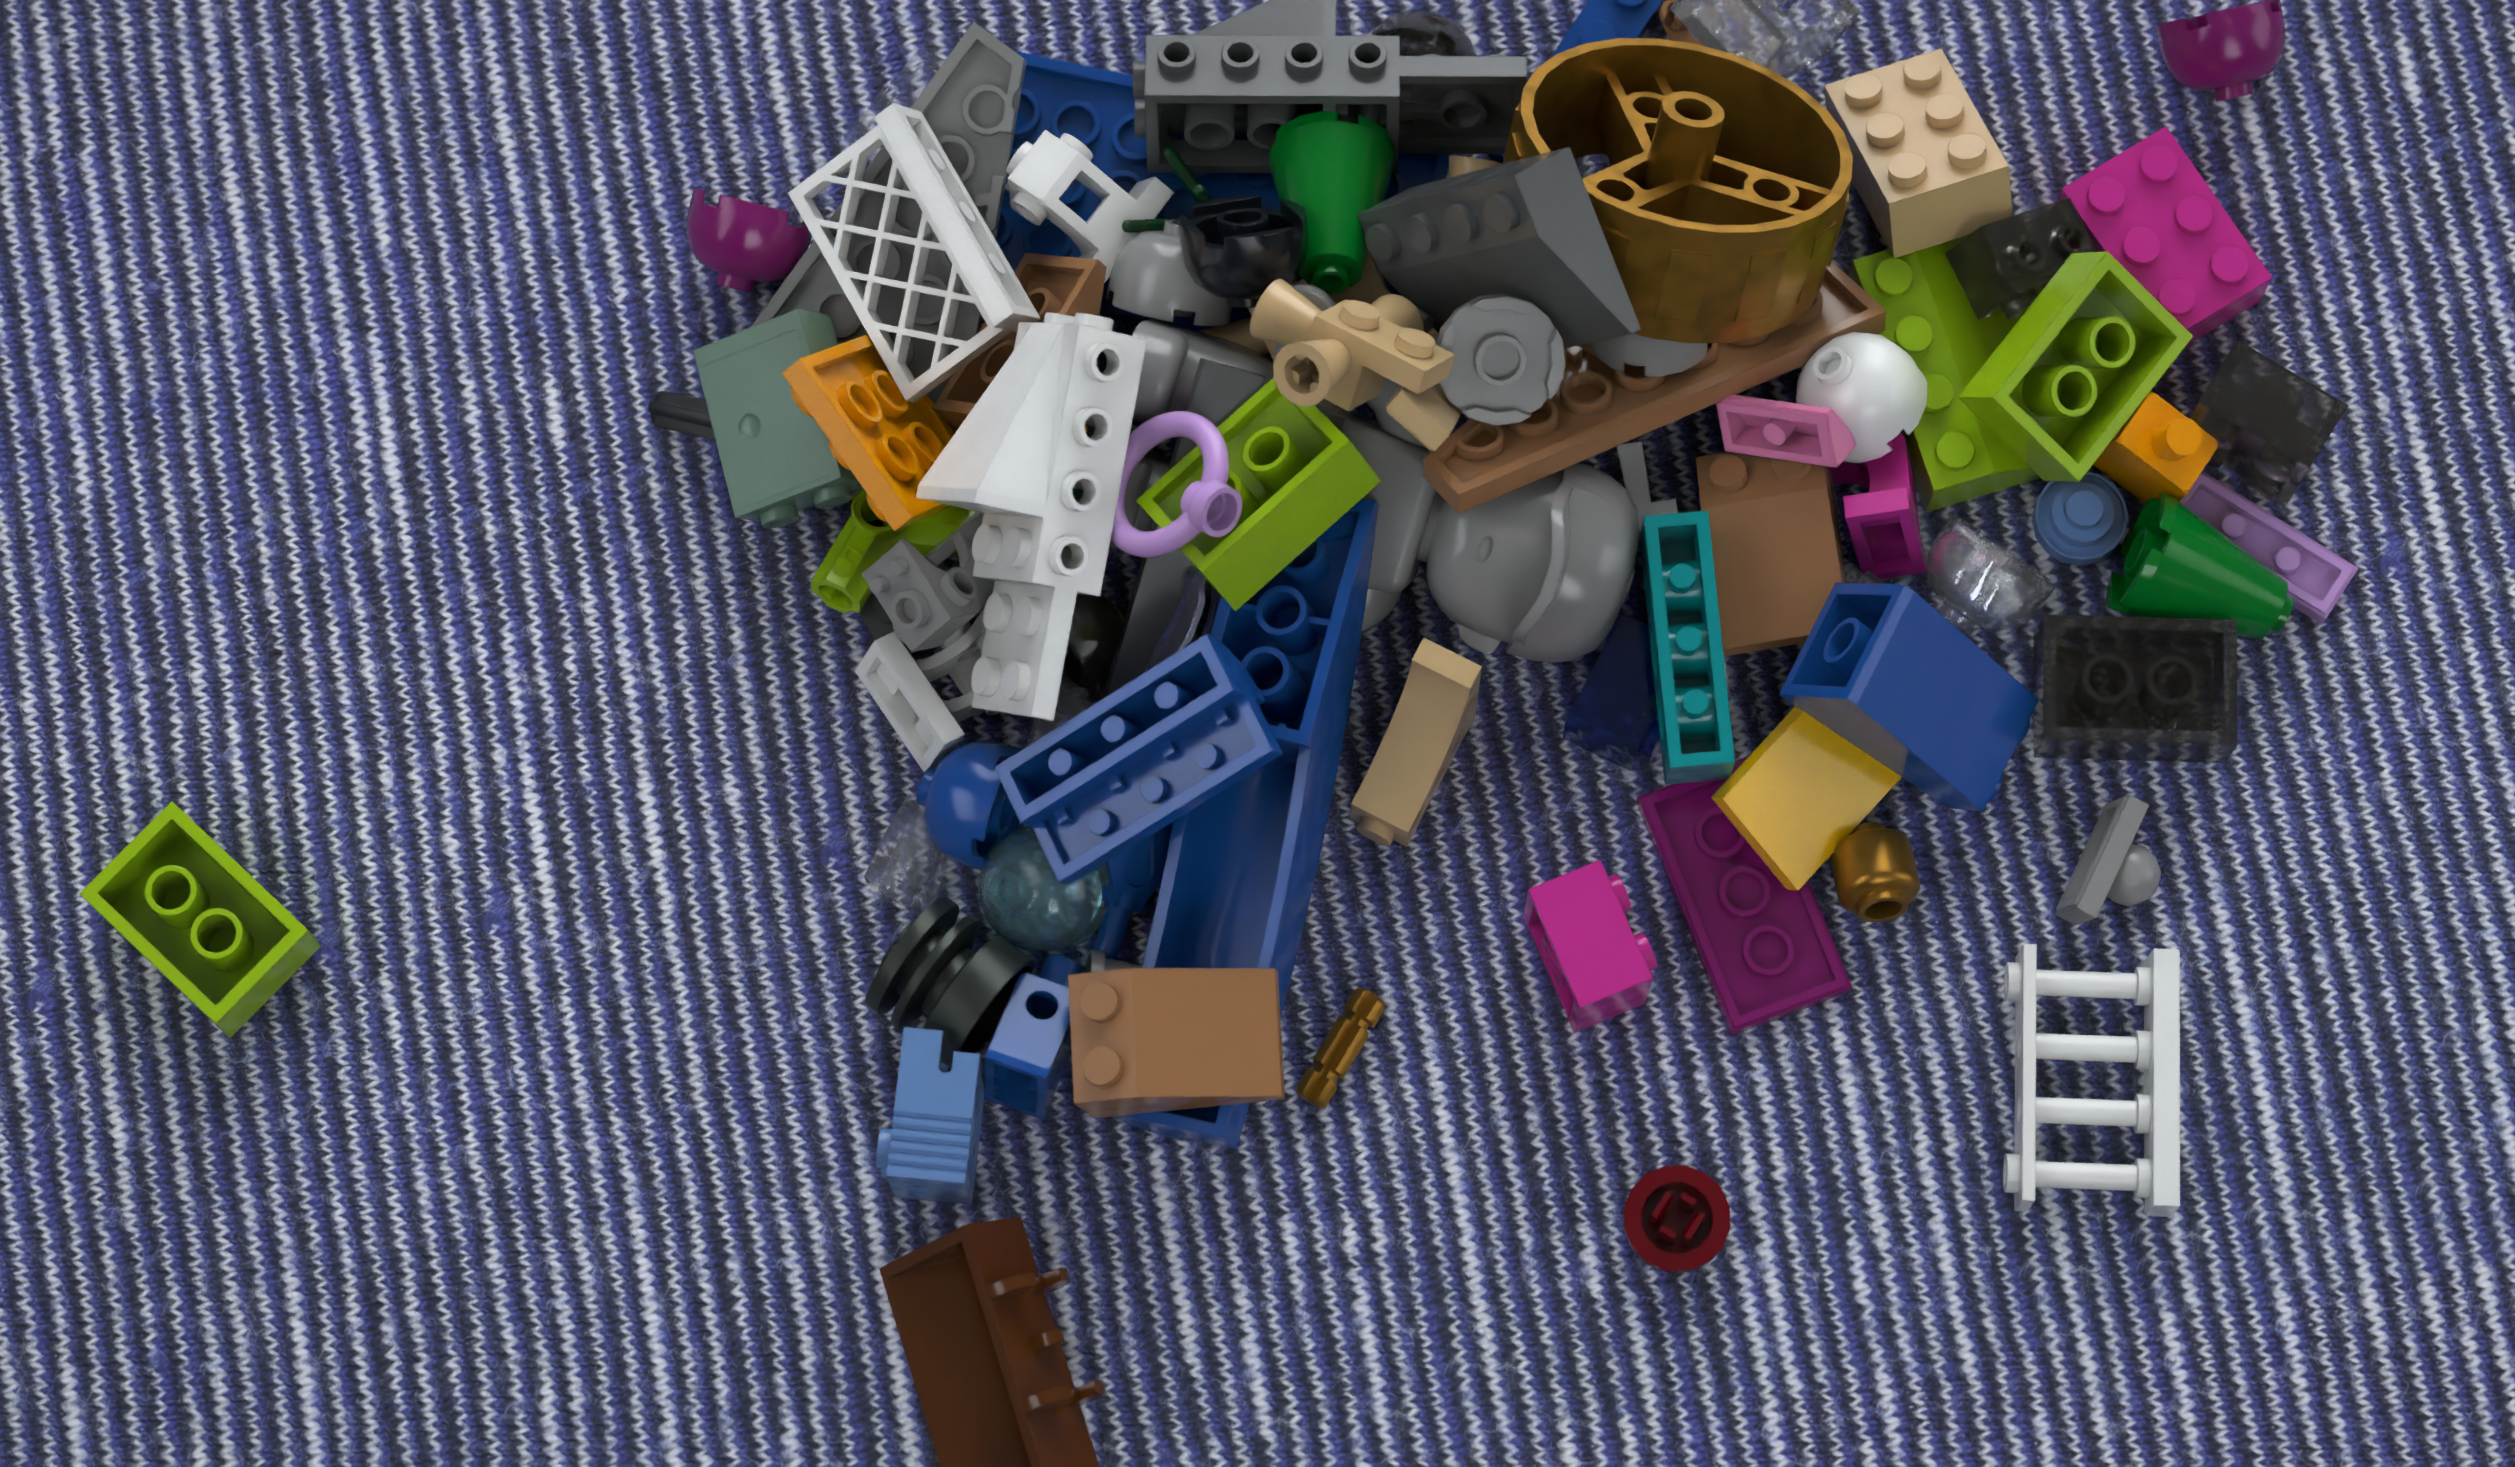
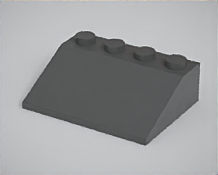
[1357,147,1641,348]

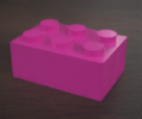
[2052,126,2272,347]

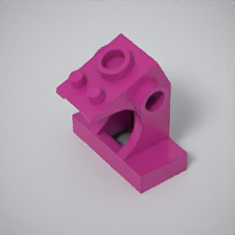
[1831,432,1927,582]

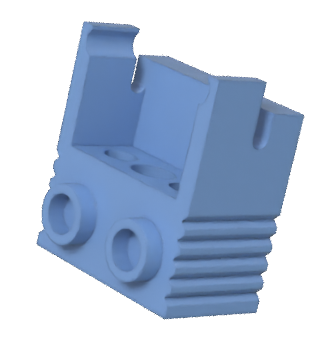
[876,1027,985,1205]

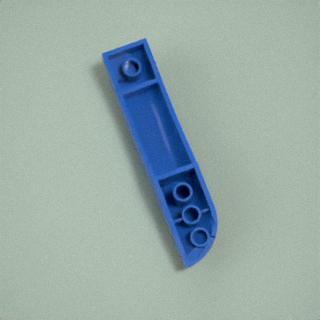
[1112,499,1379,1149]

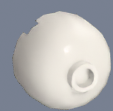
[1796,332,1928,463]

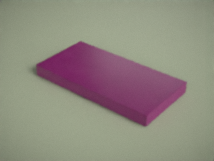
[1636,756,1852,1036]

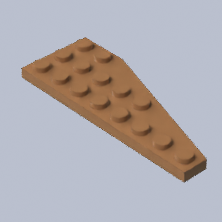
[1423,261,1886,514]

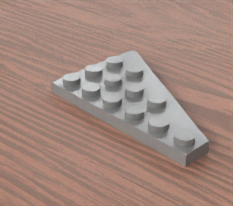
[751,22,1027,433]

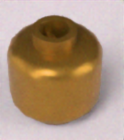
[1830,822,1920,923]

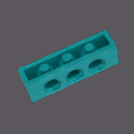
[1640,511,1735,785]

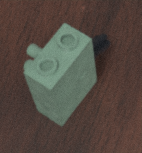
[648,308,862,529]

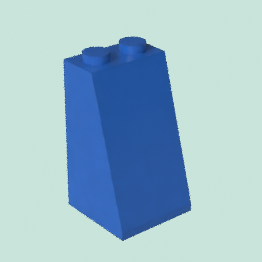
[1779,583,2039,811]

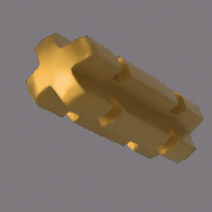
[1297,987,1385,1108]

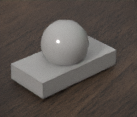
[2056,795,2161,925]

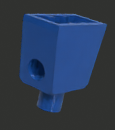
[984,954,1083,1120]

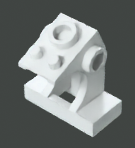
[1005,130,1174,283]
[855,609,999,772]

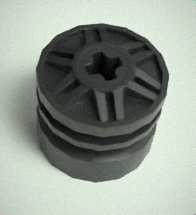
[864,896,1035,1069]

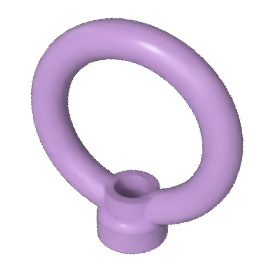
[1111,411,1242,558]

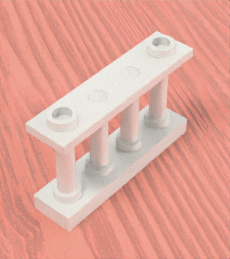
[2003,944,2180,1217]

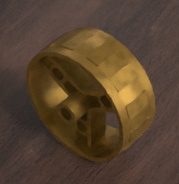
[1502,38,1853,343]

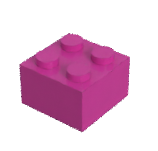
[1523,860,1658,1033]

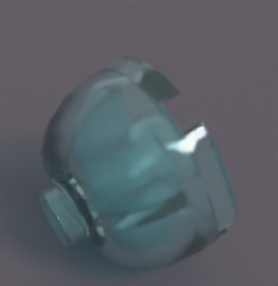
[978,826,1109,952]

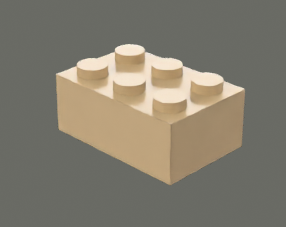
[1824,48,2013,258]

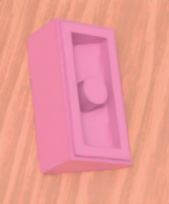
[1716,394,1856,468]

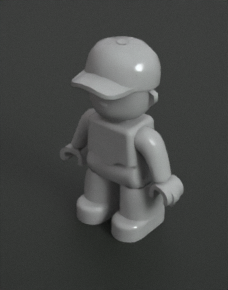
[1109,284,1640,663]

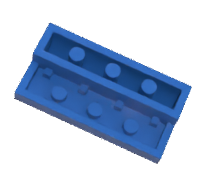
[994,634,1283,885]

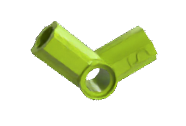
[811,488,977,614]

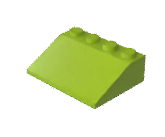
[1848,228,2045,513]

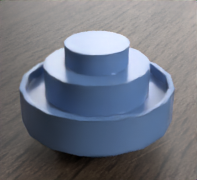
[2032,472,2128,566]

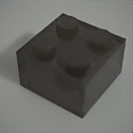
[2190,340,2348,504]

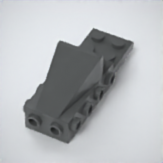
[1133,0,1527,174]

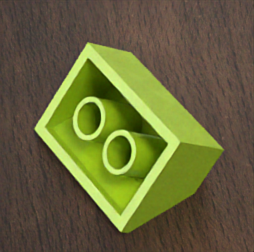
[1135,377,1381,612]

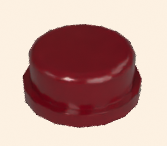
[1623,1165,1731,1273]

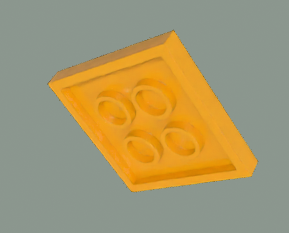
[781,334,955,531]

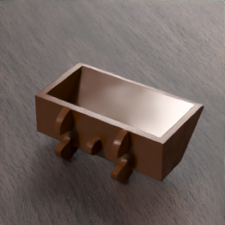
[879,1217,1106,1467]

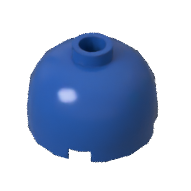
[917,740,1022,873]

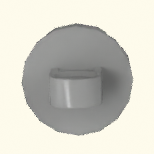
[1436,293,1565,426]

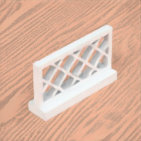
[788,103,1041,403]

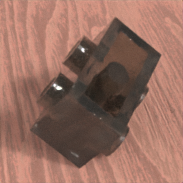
[1945,198,2097,320]

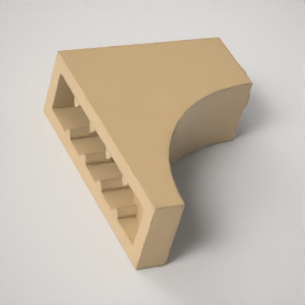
[1350,637,1482,847]

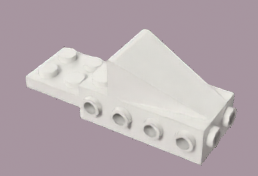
[916,312,1147,721]

